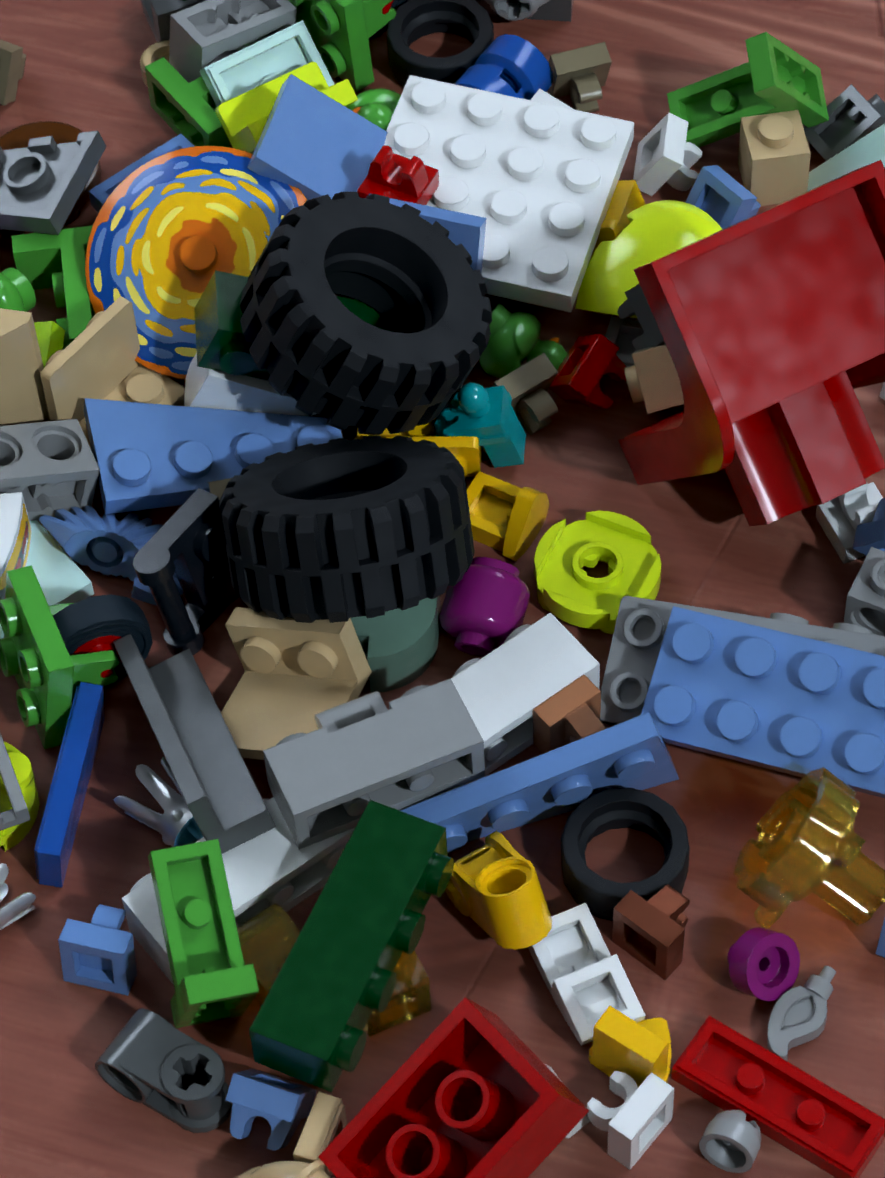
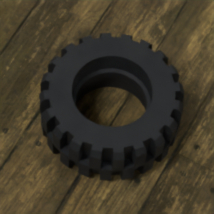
[240,192,492,435]
[219,435,475,623]

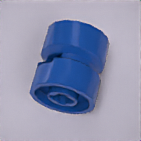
[454,34,553,100]

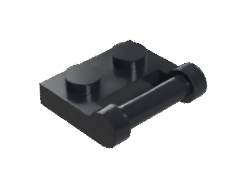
[133,488,239,656]

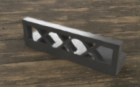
[113,634,276,854]

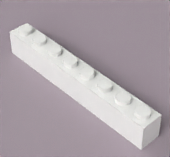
[122,612,600,985]

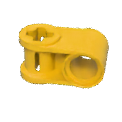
[445,831,552,950]

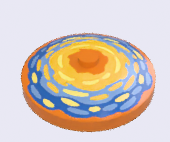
[85,146,307,384]

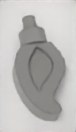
[767,966,836,1061]

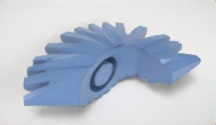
[38,506,183,606]

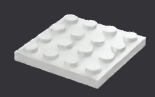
[384,75,634,312]

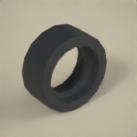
[387,0,494,87]
[561,788,690,921]

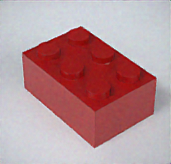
[318,997,589,1178]

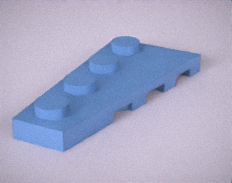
[84,398,343,515]
[400,712,679,853]

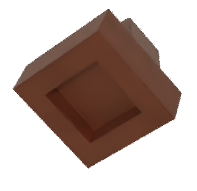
[612,884,690,980]

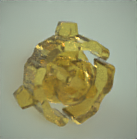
[733,767,885,929]

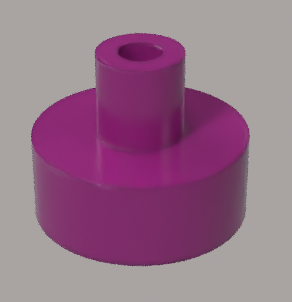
[727,927,800,1001]

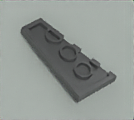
[0,131,107,235]

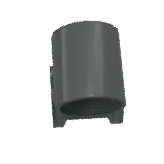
[95,1008,232,1133]

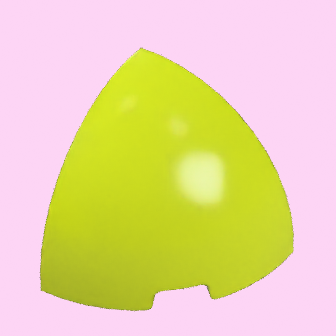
[575,200,722,318]

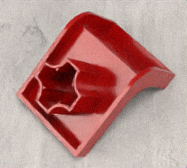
[618,160,885,527]

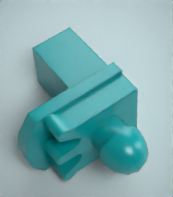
[434,382,526,468]

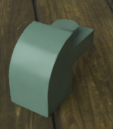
[351,596,441,693]

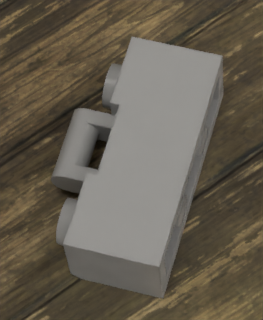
[263,678,485,849]

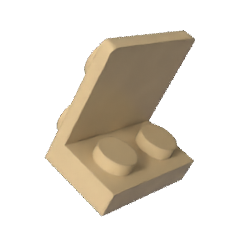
[40,296,185,451]
[221,607,372,760]

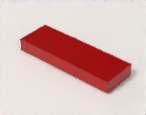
[671,1015,885,1178]

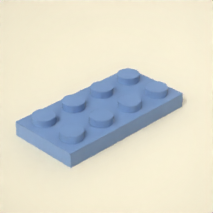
[641,606,885,798]

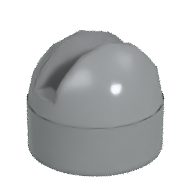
[699,1109,762,1173]

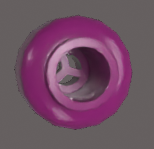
[439,557,530,657]

